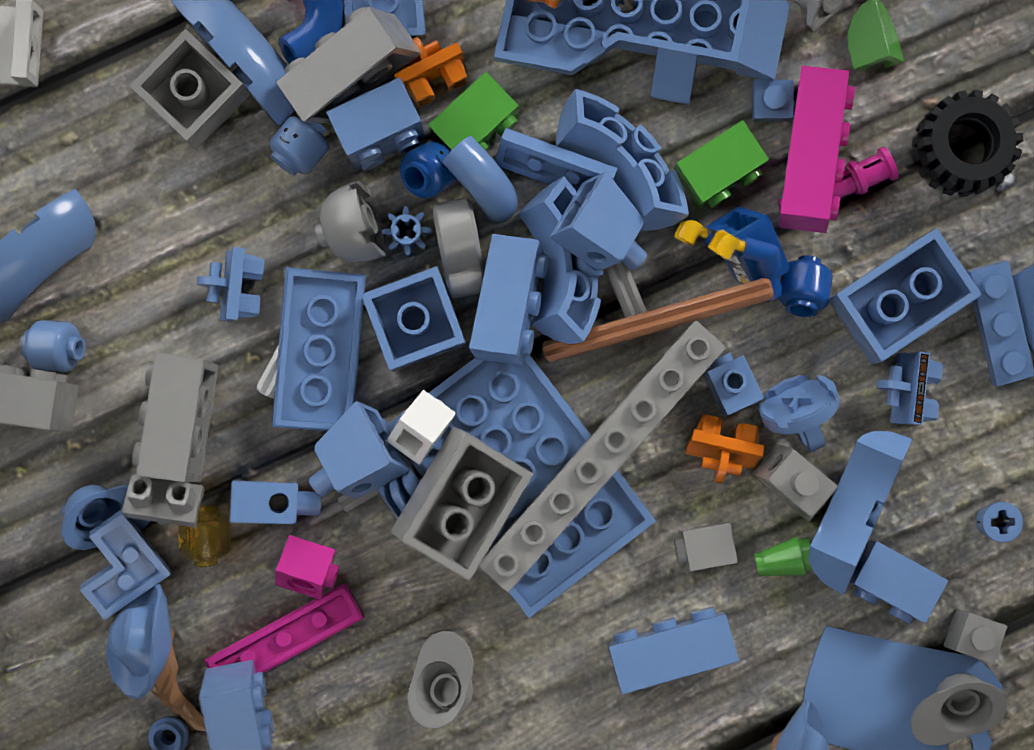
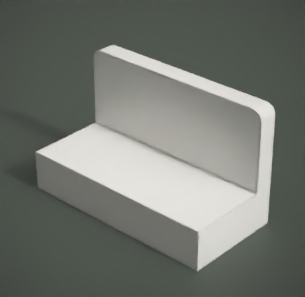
[0,0,43,87]

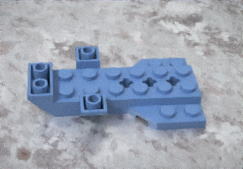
[494,0,791,105]

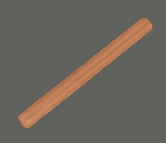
[542,278,774,362]

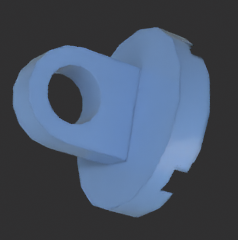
[758,375,840,453]

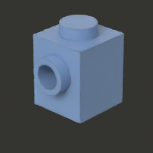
[703,352,764,417]

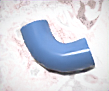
[442,136,518,223]

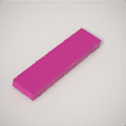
[204,582,365,673]

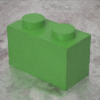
[428,71,519,152]
[673,120,769,209]

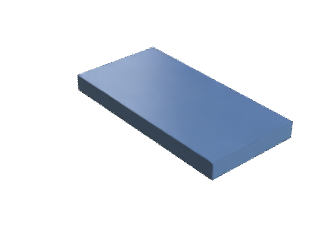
[271,267,366,431]

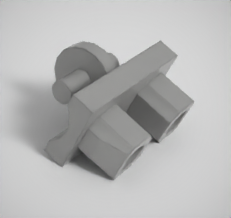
[122,475,205,527]

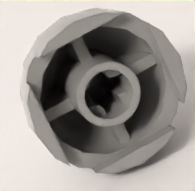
[315,181,386,263]

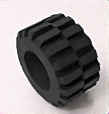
[912,90,1023,197]

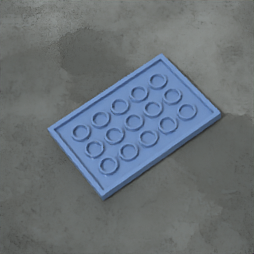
[386,354,656,618]

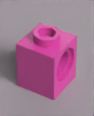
[275,535,340,600]

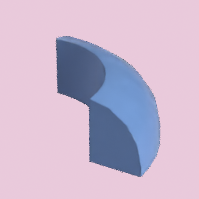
[171,0,295,126]
[556,89,689,231]
[518,176,603,344]
[0,189,96,323]
[809,431,912,595]

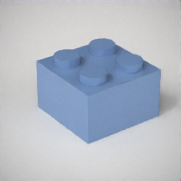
[326,77,425,171]
[361,266,467,372]
[199,660,274,750]

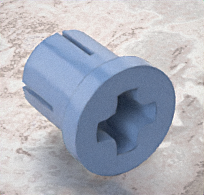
[976,502,1023,542]

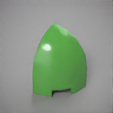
[848,0,904,71]

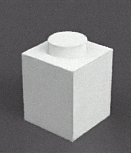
[386,390,456,465]

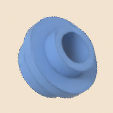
[148,716,189,750]

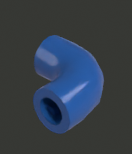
[279,0,344,64]

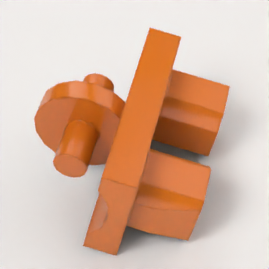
[394,37,468,108]
[685,414,765,484]

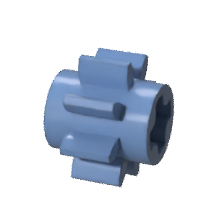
[382,206,432,258]

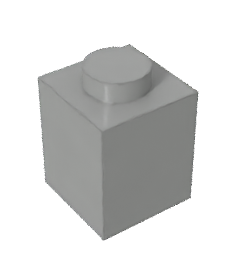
[674,522,738,571]
[943,609,1007,665]

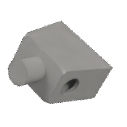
[751,444,838,522]

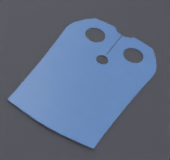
[803,626,1002,750]

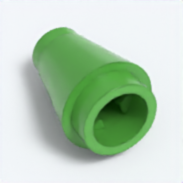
[754,536,812,577]

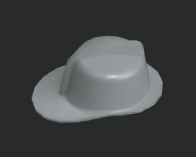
[408,631,474,729]
[910,673,1007,746]

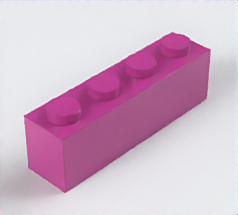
[779,66,855,234]

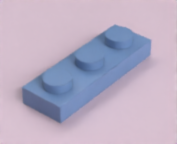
[495,128,618,192]
[967,260,1034,387]

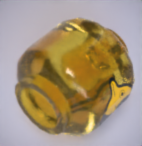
[178,505,231,567]

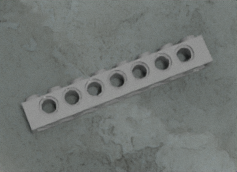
[479,320,726,592]

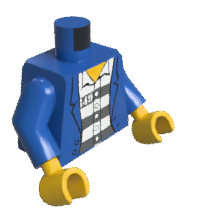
[674,207,790,302]

